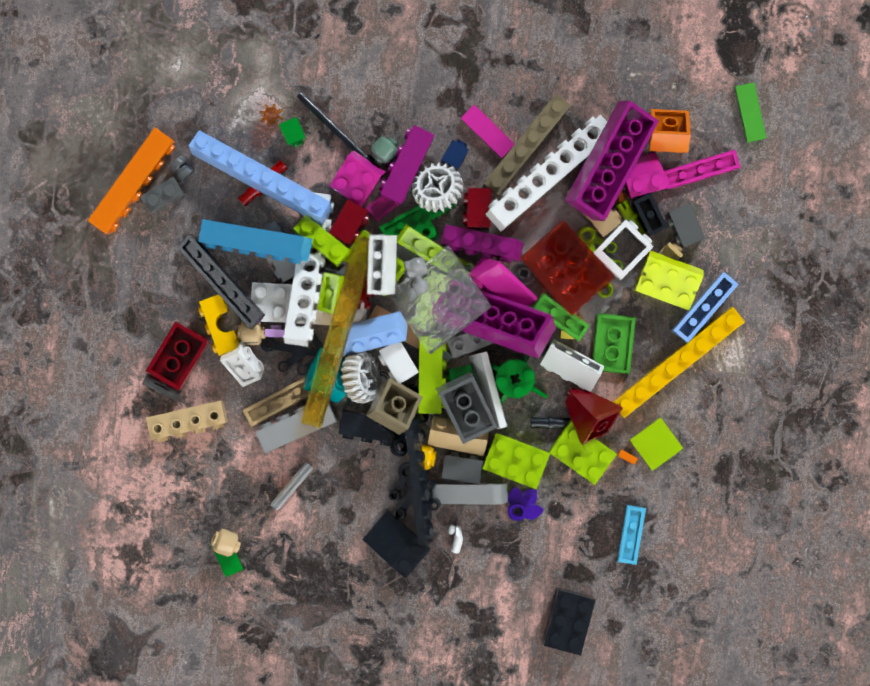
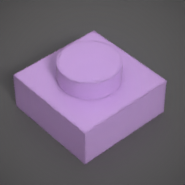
[265,325,285,337]

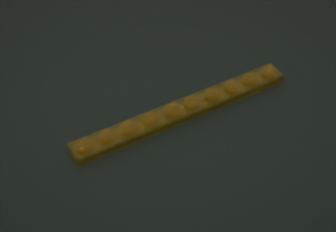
[301,236,369,429]

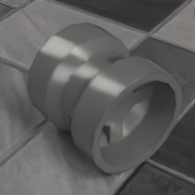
[168,156,195,182]

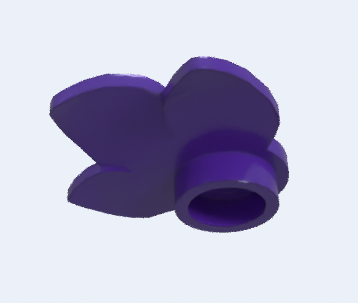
[508,487,544,521]

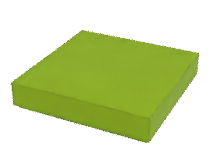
[630,417,683,471]

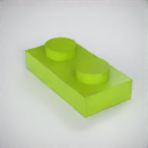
[317,272,344,314]

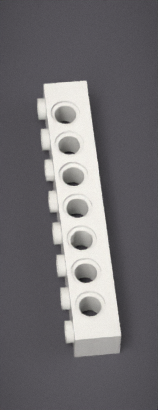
[486,115,607,231]
[284,192,335,346]

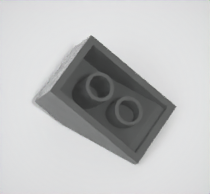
[436,372,498,444]

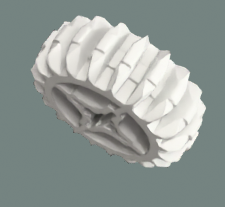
[412,162,463,213]
[341,352,382,403]

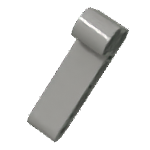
[430,483,508,505]

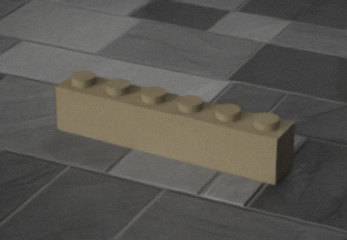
[483,93,571,197]

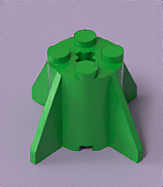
[490,354,548,405]

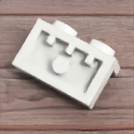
[220,341,264,387]

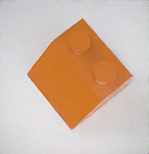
[649,109,691,153]

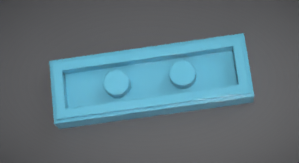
[617,505,646,565]

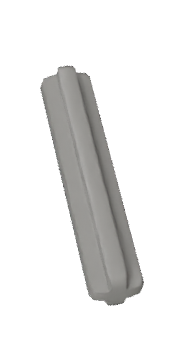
[271,462,313,510]

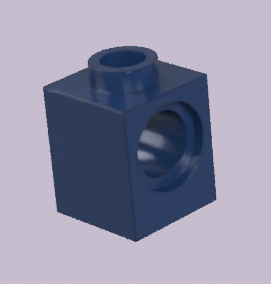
[441,139,469,171]

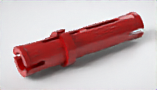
[238,160,288,207]

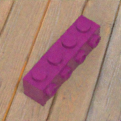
[379,125,435,206]
[441,225,524,263]

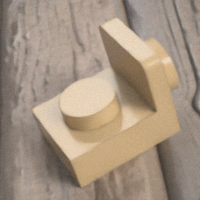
[658,242,683,260]

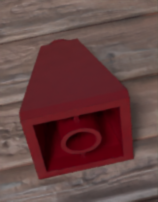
[565,388,623,445]

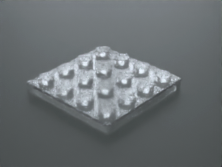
[389,246,492,354]

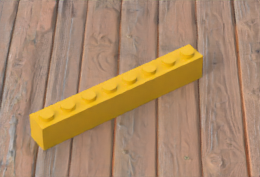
[612,307,745,418]

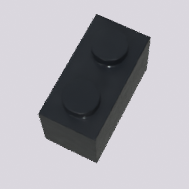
[631,193,668,237]

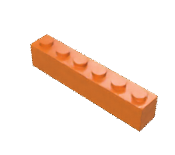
[87,127,176,235]

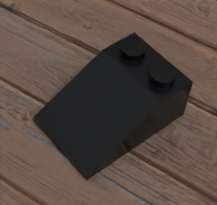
[362,510,431,579]

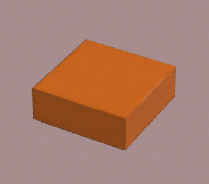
[617,448,638,465]

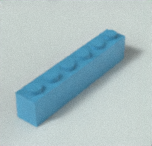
[198,219,313,264]

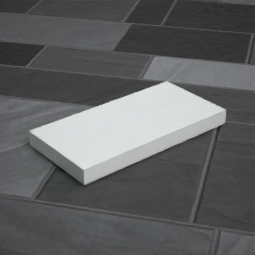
[468,352,507,429]

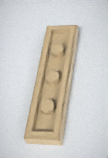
[242,377,314,427]

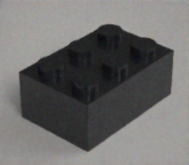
[542,587,596,656]

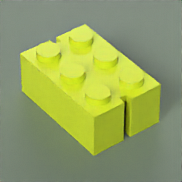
[635,250,704,311]

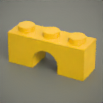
[198,294,240,356]

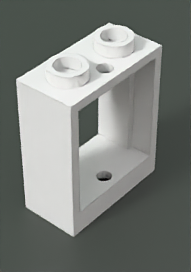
[592,220,654,280]

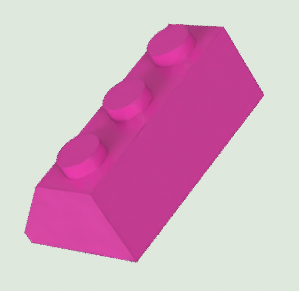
[468,257,537,306]

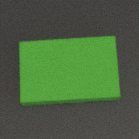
[592,313,636,374]

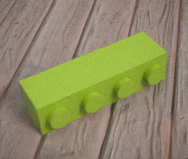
[418,335,446,414]

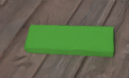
[735,82,766,143]
[533,293,590,342]

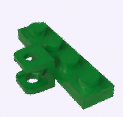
[380,203,456,241]

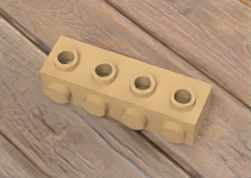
[146,400,228,443]

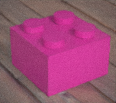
[329,151,385,207]

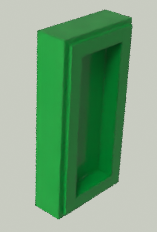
[210,542,244,577]

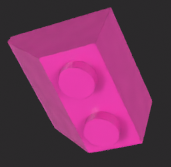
[625,152,668,200]

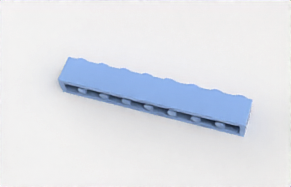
[189,130,332,226]

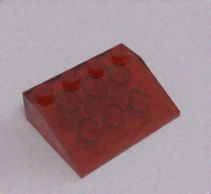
[520,219,616,316]

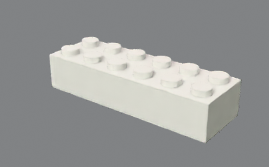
[251,282,367,326]

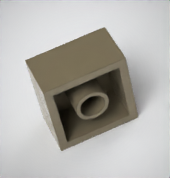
[366,378,423,434]

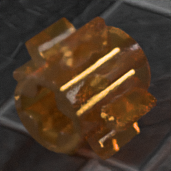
[260,104,283,127]

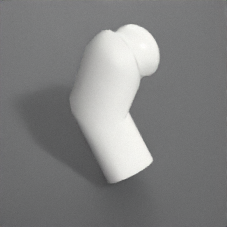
[448,524,463,553]

